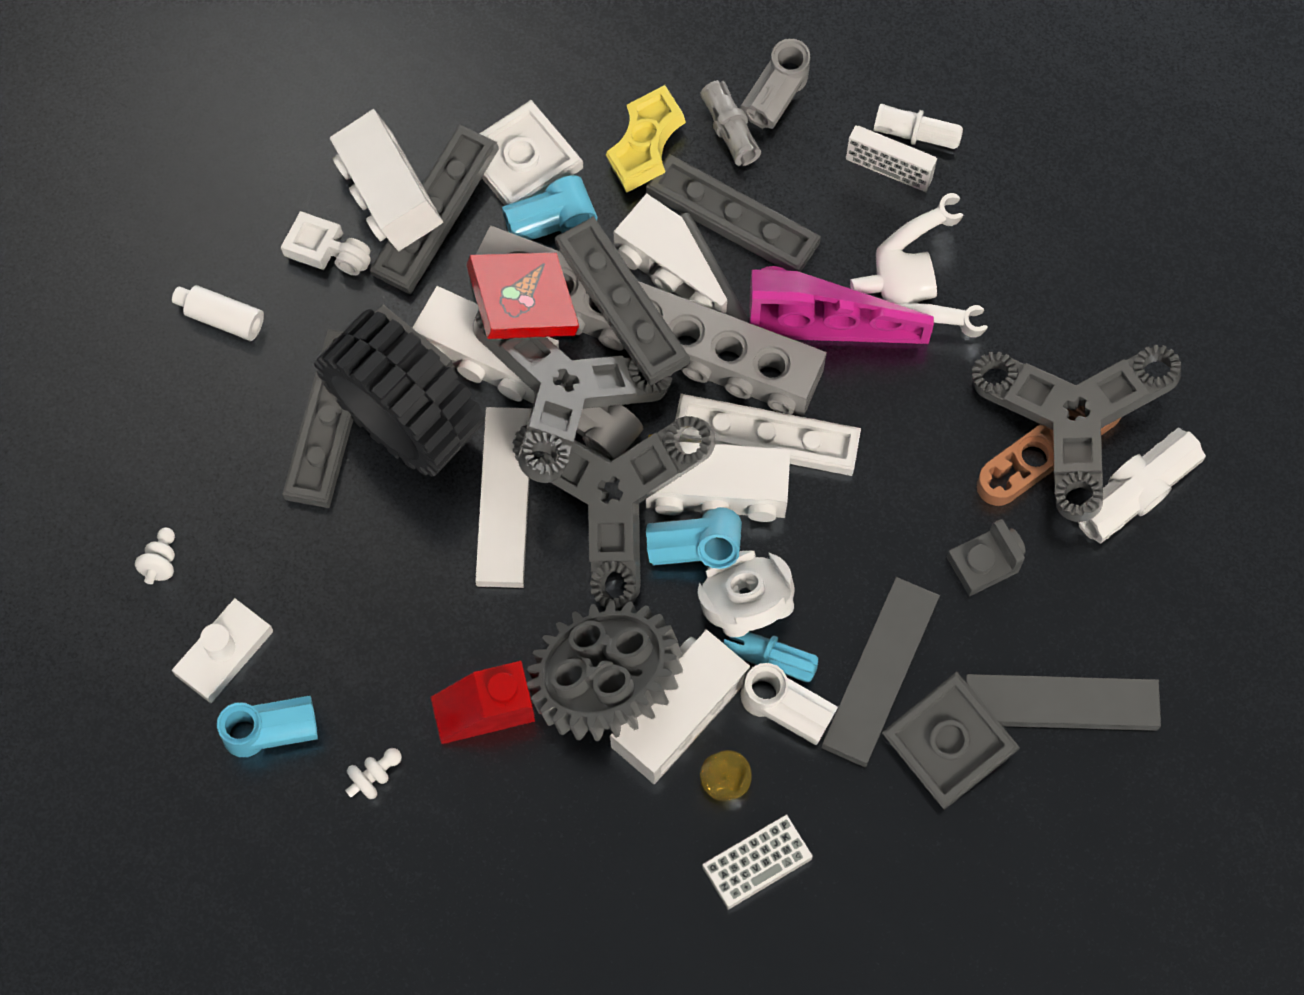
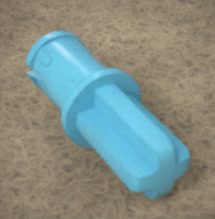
[723,632,818,682]

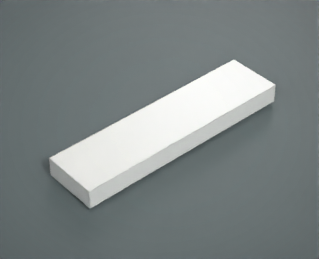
[675,394,861,476]
[476,407,532,588]

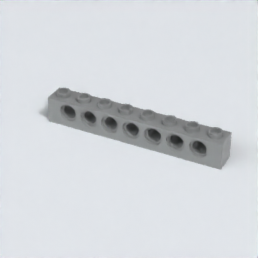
[469,225,827,417]

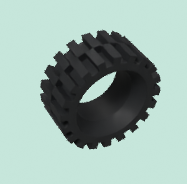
[314,309,485,477]

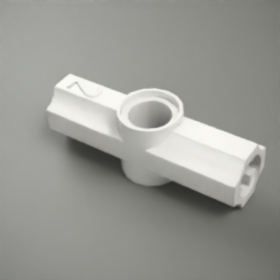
[1078,428,1206,544]

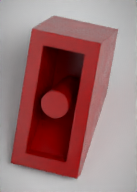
[431,661,535,744]

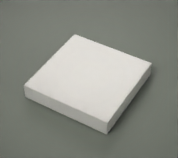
[479,100,583,206]

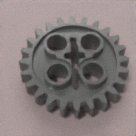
[527,601,683,741]

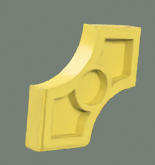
[606,85,686,192]

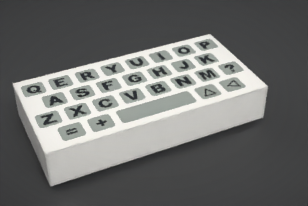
[846,125,937,192]
[702,815,813,910]

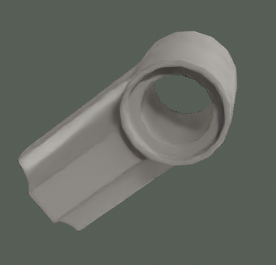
[741,39,810,129]
[560,383,644,461]

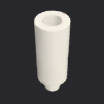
[172,285,264,341]

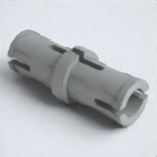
[700,80,761,166]

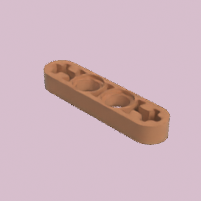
[977,406,1122,506]

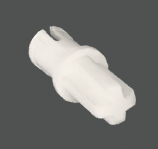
[873,104,963,149]

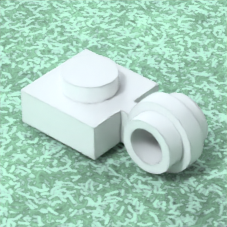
[281,211,371,276]

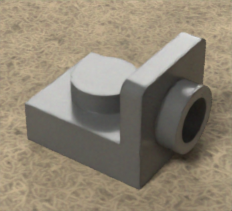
[947,519,1026,597]

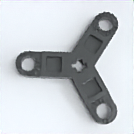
[473,309,672,483]
[972,345,1181,522]
[512,416,715,608]

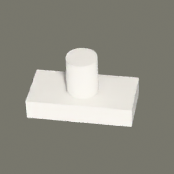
[172,598,273,703]

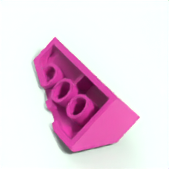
[749,266,934,344]

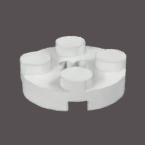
[698,551,795,637]

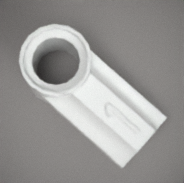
[741,663,838,745]

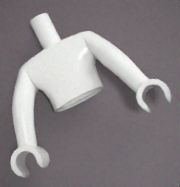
[850,193,988,337]

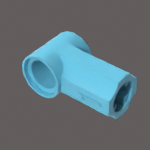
[502,175,598,240]
[646,507,742,569]
[217,696,318,757]

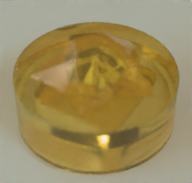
[700,750,752,801]

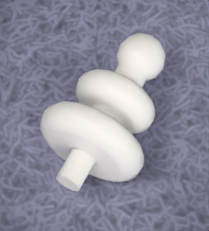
[135,527,175,584]
[345,748,402,799]

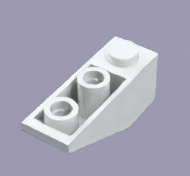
[614,193,727,314]

